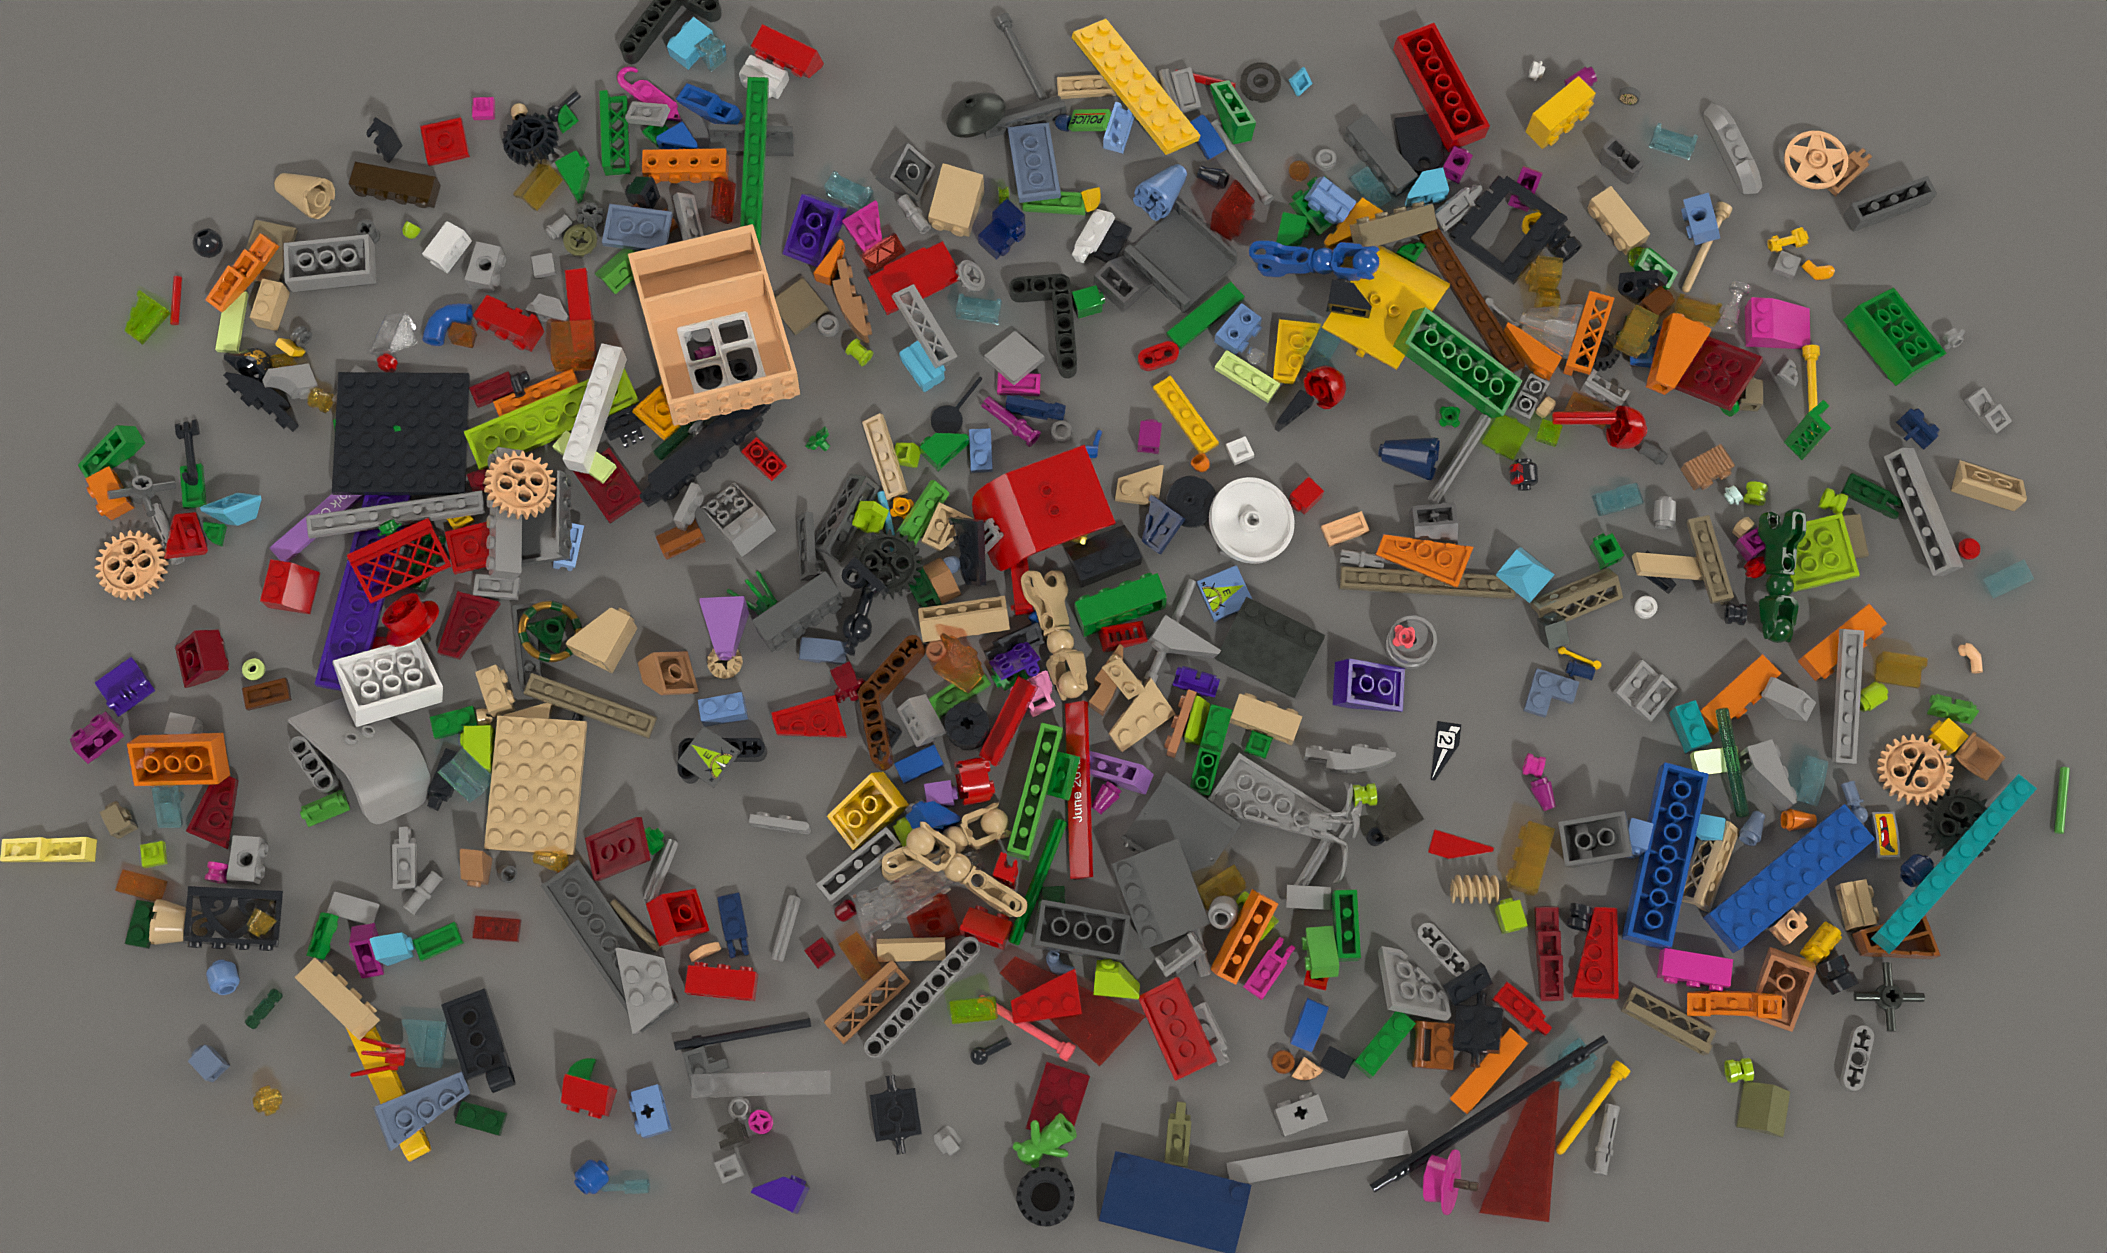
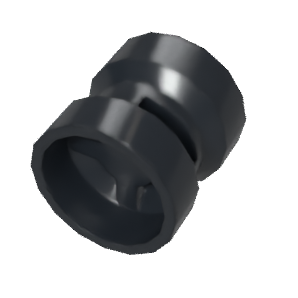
[1566,903,1593,932]

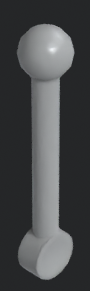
[1485,298,1520,328]

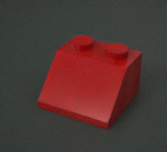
[260,559,321,614]
[646,889,710,946]
[959,906,1013,951]
[561,1074,617,1119]

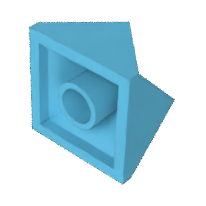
[200,493,262,526]
[1496,547,1555,603]

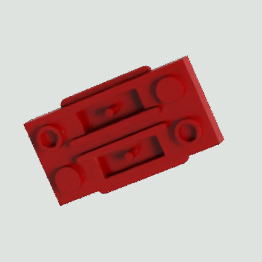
[867,241,959,315]

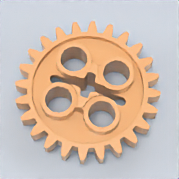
[483,451,557,520]
[95,530,169,601]
[1877,734,1954,806]

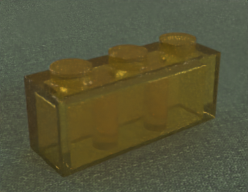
[1506,821,1555,896]

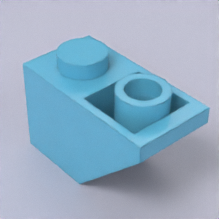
[1405,167,1449,207]

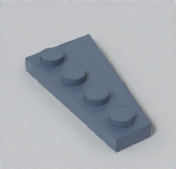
[373,1072,470,1151]

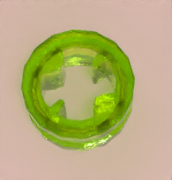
[998,186,1010,206]
[1627,247,1644,268]

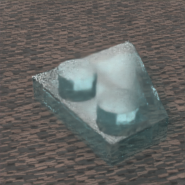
[402,1019,448,1069]

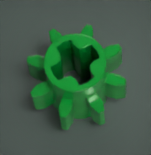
[644,827,665,855]

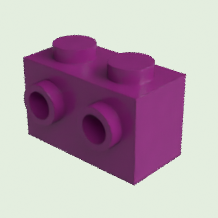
[69,711,124,764]

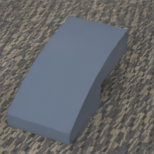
[798,637,847,665]

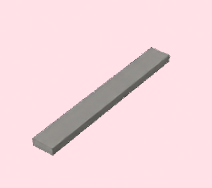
[306,491,485,539]
[1226,1130,1412,1184]

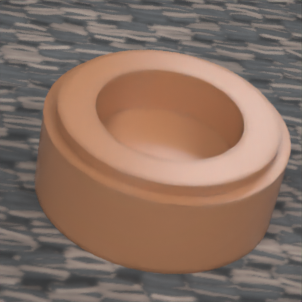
[925,640,948,663]

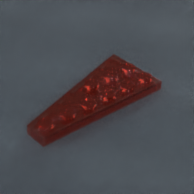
[1478,1081,1560,1222]

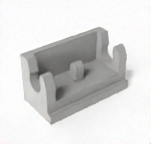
[1580,369,1631,411]
[897,694,946,747]
[1155,931,1207,978]

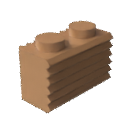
[1681,444,1735,491]

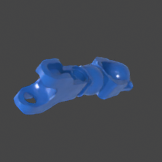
[1249,241,1380,281]

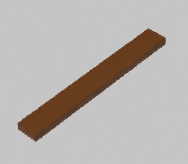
[1419,227,1525,373]

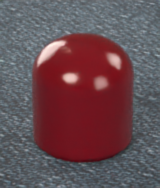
[834,899,858,922]

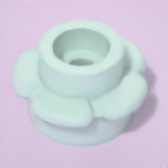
[1723,485,1743,505]

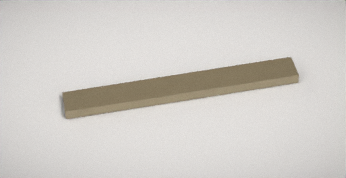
[1340,566,1515,599]

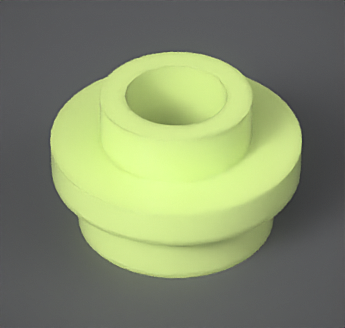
[242,658,265,680]

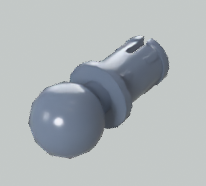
[1841,781,1868,823]

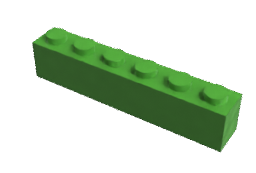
[1007,722,1063,861]

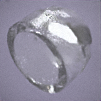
[1247,347,1265,365]

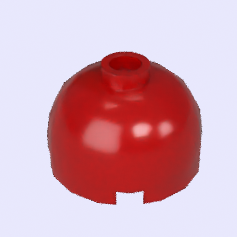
[1304,365,1347,409]
[1606,406,1647,449]

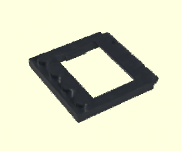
[1450,175,1568,285]

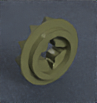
[563,224,597,257]

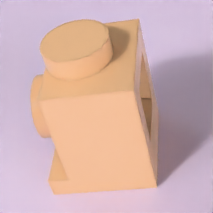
[1769,909,1809,946]

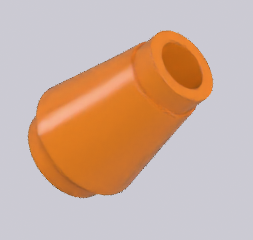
[1780,809,1817,831]

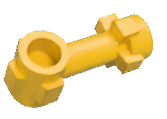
[1767,227,1809,253]

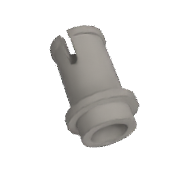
[545,214,573,240]

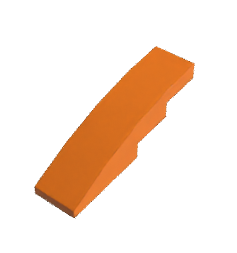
[205,233,280,312]
[1450,1027,1528,1114]

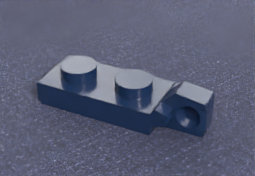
[1006,395,1066,421]

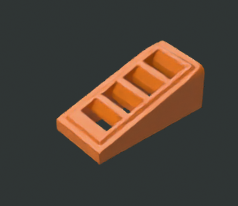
[813,239,846,286]

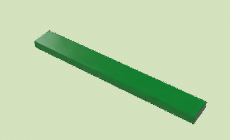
[740,77,769,245]

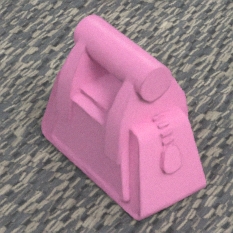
[1010,670,1056,718]

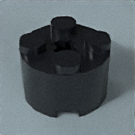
[945,702,990,750]

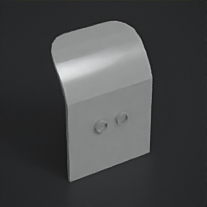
[288,697,431,825]

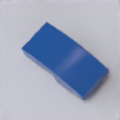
[1190,114,1227,160]
[1290,998,1329,1052]

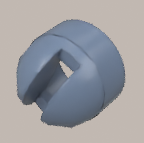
[943,556,961,574]

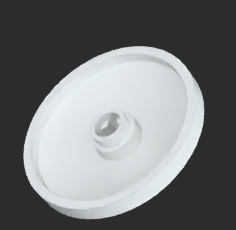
[1209,477,1295,564]

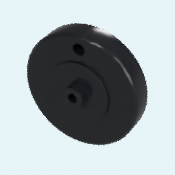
[1165,475,1217,528]

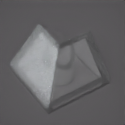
[369,313,418,355]

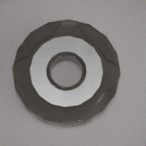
[1240,62,1281,103]

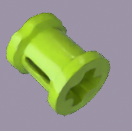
[845,338,874,367]

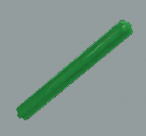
[1008,818,1067,945]

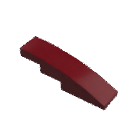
[1534,906,1564,1001]

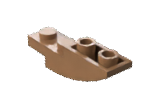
[832,259,872,343]

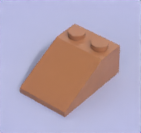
[1748,947,1816,1032]

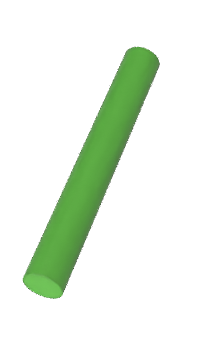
[2054,767,2070,834]

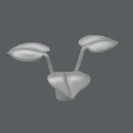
[1309,782,1362,883]

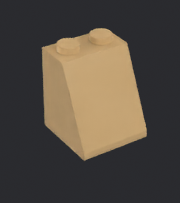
[928,163,985,237]
[566,608,637,673]

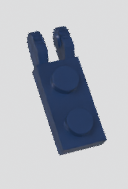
[717,892,750,958]

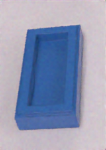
[894,745,944,784]

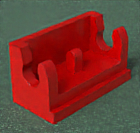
[992,852,1018,890]

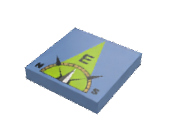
[1196,565,1252,622]

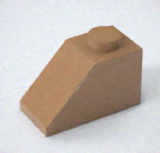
[460,849,493,888]

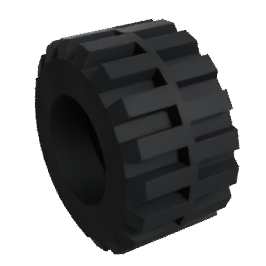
[1016,1166,1075,1227]

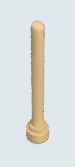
[1682,202,1732,293]

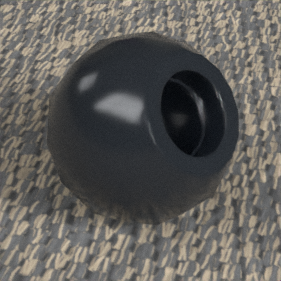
[192,228,223,258]

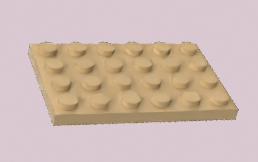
[484,716,588,855]

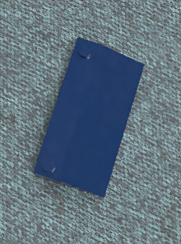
[1099,1151,1252,1253]

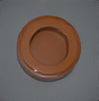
[1271,1050,1295,1074]

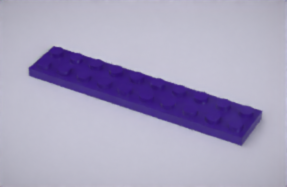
[314,495,412,691]

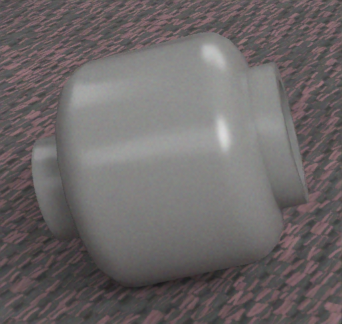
[1208,896,1239,929]

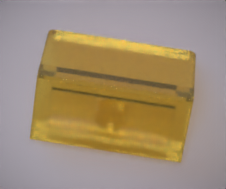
[513,164,563,211]
[1875,651,1928,688]

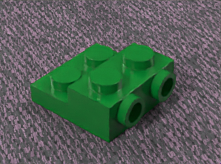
[1289,176,1332,236]

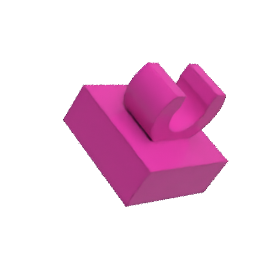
[472,97,495,120]

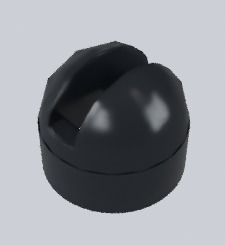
[1366,827,1386,846]

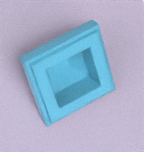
[1289,67,1313,97]

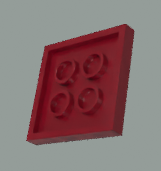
[1674,336,1763,411]

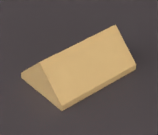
[1951,460,2027,511]

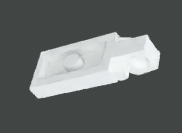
[1072,209,1115,263]

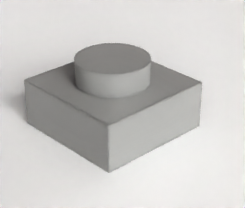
[1772,250,1801,279]

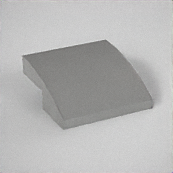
[1613,660,1678,722]

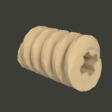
[1450,875,1499,904]

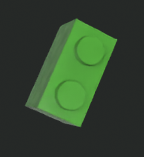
[1301,926,1339,979]

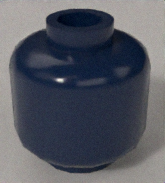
[1900,854,1934,887]

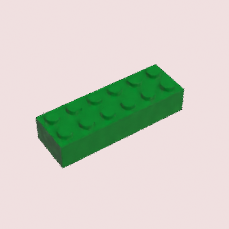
[1393,307,1523,419]

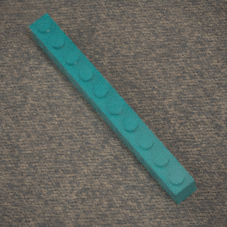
[1871,774,2037,954]

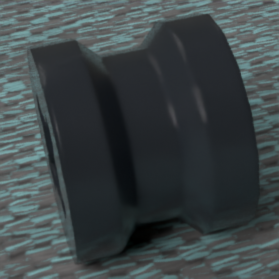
[1724,602,1747,626]

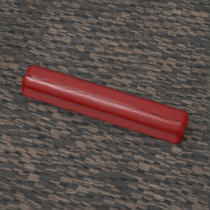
[1552,411,1617,425]

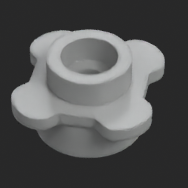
[1943,328,1965,349]

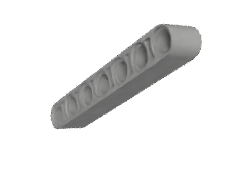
[864,937,981,1060]

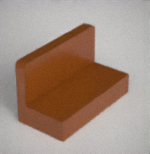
[656,519,706,560]

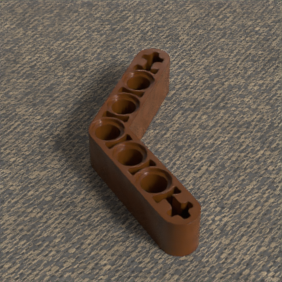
[858,635,925,771]

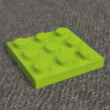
[1790,513,1860,592]

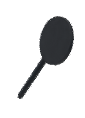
[931,377,982,434]

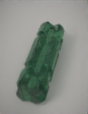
[245,988,283,1029]

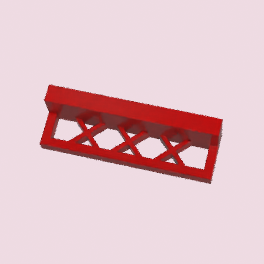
[979,676,1039,767]

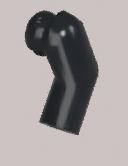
[511,371,530,397]

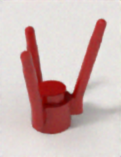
[350,1037,406,1077]

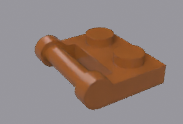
[1412,1021,1455,1070]

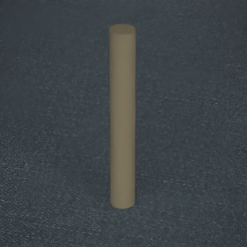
[610,899,662,952]

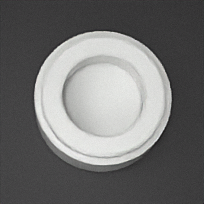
[1634,596,1658,619]

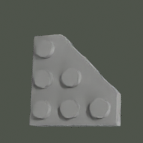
[1378,946,1451,1021]

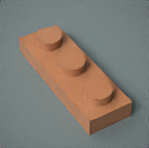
[1164,689,1197,758]

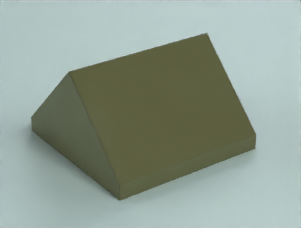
[1737,1081,1790,1137]

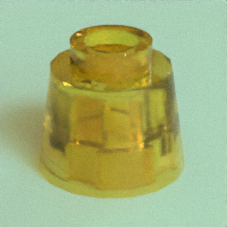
[247,908,277,937]

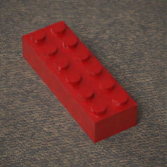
[1393,23,1490,152]

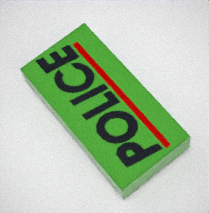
[1068,109,1112,132]

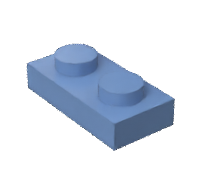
[969,428,993,473]

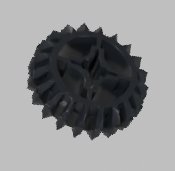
[502,112,559,167]

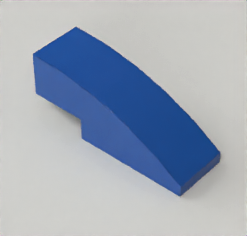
[676,83,743,125]

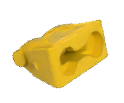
[1800,921,1842,966]

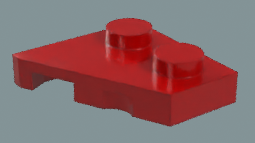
[164,512,208,559]

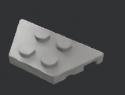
[615,948,674,1035]

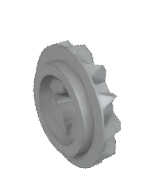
[955,260,985,293]

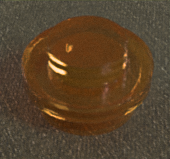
[1289,161,1310,181]

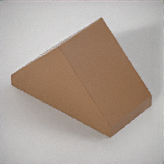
[923,557,961,605]

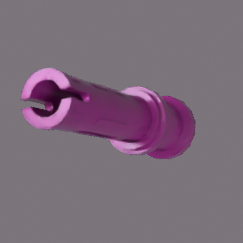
[981,396,1041,447]

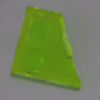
[124,290,171,345]

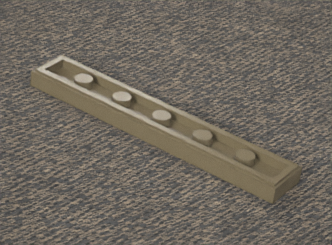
[523,673,657,739]

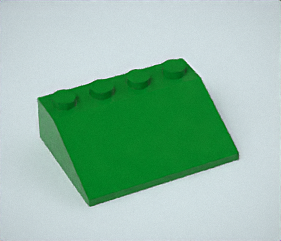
[1843,287,1947,386]

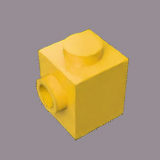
[1927,718,1969,756]

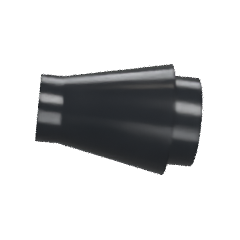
[1197,166,1230,190]

